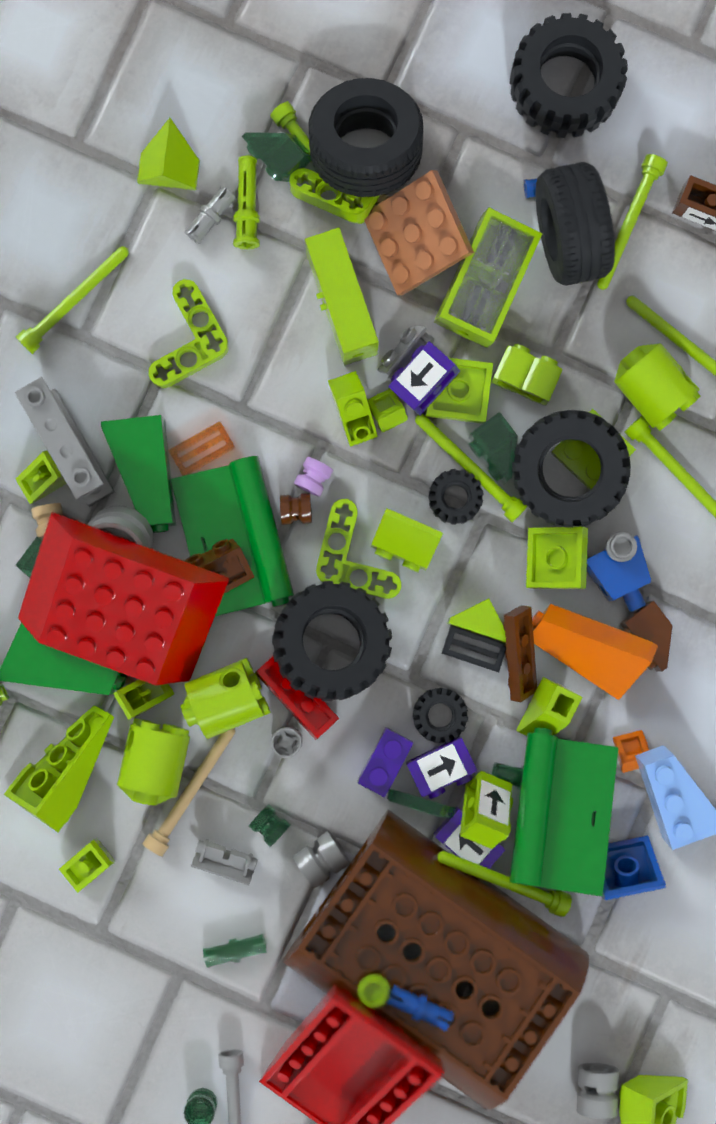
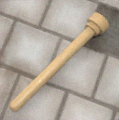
[142,728,236,857]

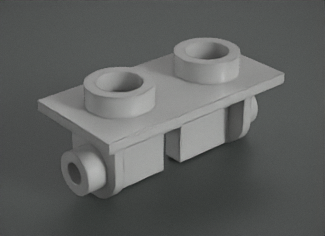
[377,325,435,381]
[191,839,258,886]

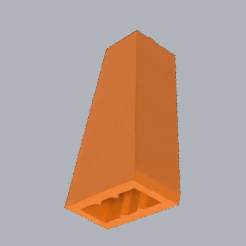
[532,603,658,700]

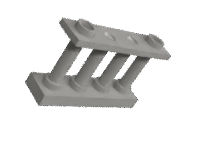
[15,377,115,507]

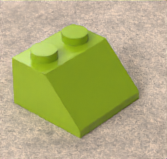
[371,508,443,573]

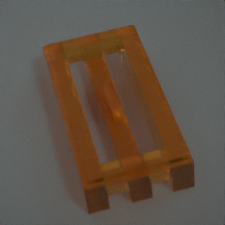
[168,421,235,476]

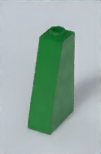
[101,415,176,533]
[0,622,127,695]

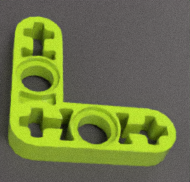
[289,168,380,223]
[148,279,229,388]
[316,499,401,599]

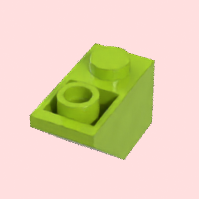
[328,371,378,447]
[516,677,582,736]

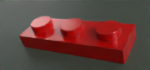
[255,656,340,740]

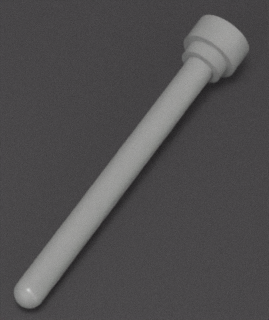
[218,1049,244,1124]

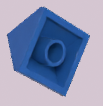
[601,835,666,900]

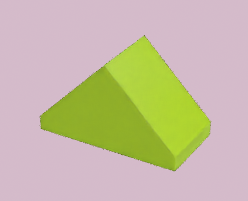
[15,450,67,504]
[447,598,506,643]
[113,679,175,720]

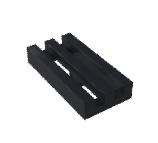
[441,625,507,673]

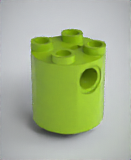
[614,343,701,431]
[180,657,271,739]
[117,718,190,806]

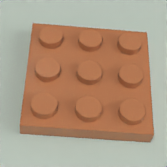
[364,170,474,295]

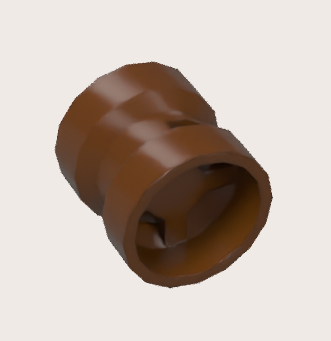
[280,493,312,525]

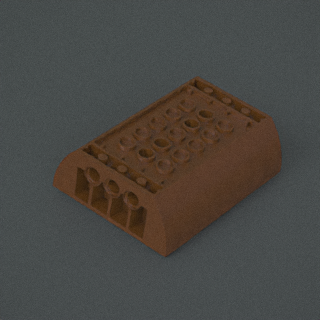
[282,809,589,1110]

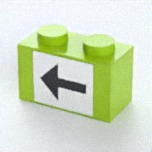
[460,771,514,849]

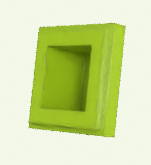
[367,388,408,432]

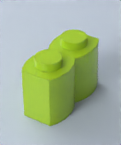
[491,344,563,406]

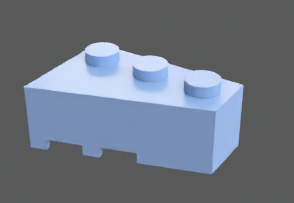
[635,745,716,850]

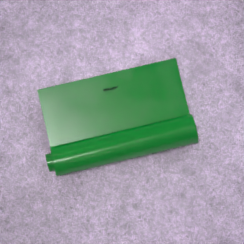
[170,456,294,616]
[509,728,619,896]

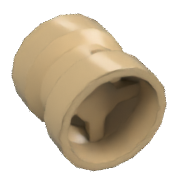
[31,503,63,539]

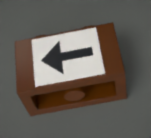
[672,175,716,231]

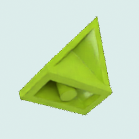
[137,118,200,190]

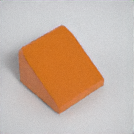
[613,730,649,773]

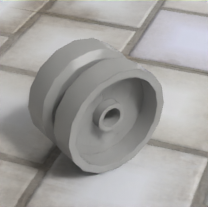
[88,506,154,549]

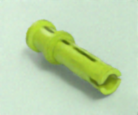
[233,155,260,249]

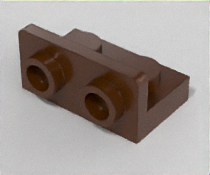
[185,539,254,593]

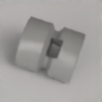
[293,831,351,889]
[577,1063,619,1119]

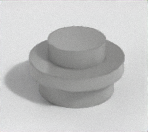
[606,531,637,562]

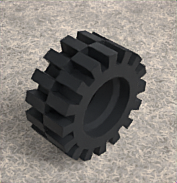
[428,469,484,525]
[413,688,468,743]

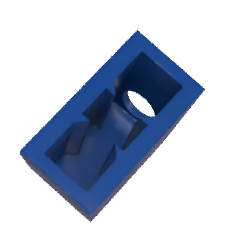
[587,535,651,612]

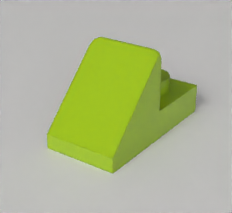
[59,838,116,893]

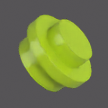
[358,974,390,1008]

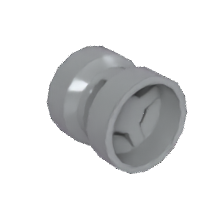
[271,726,303,758]

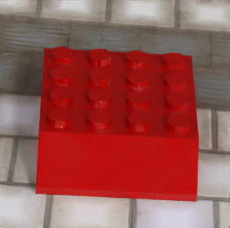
[18,512,229,686]
[259,984,445,1124]

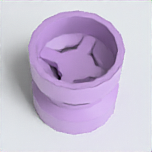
[294,457,334,497]

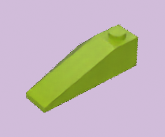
[4,705,114,833]
[619,1075,688,1124]

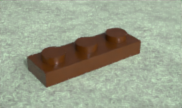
[503,605,537,703]

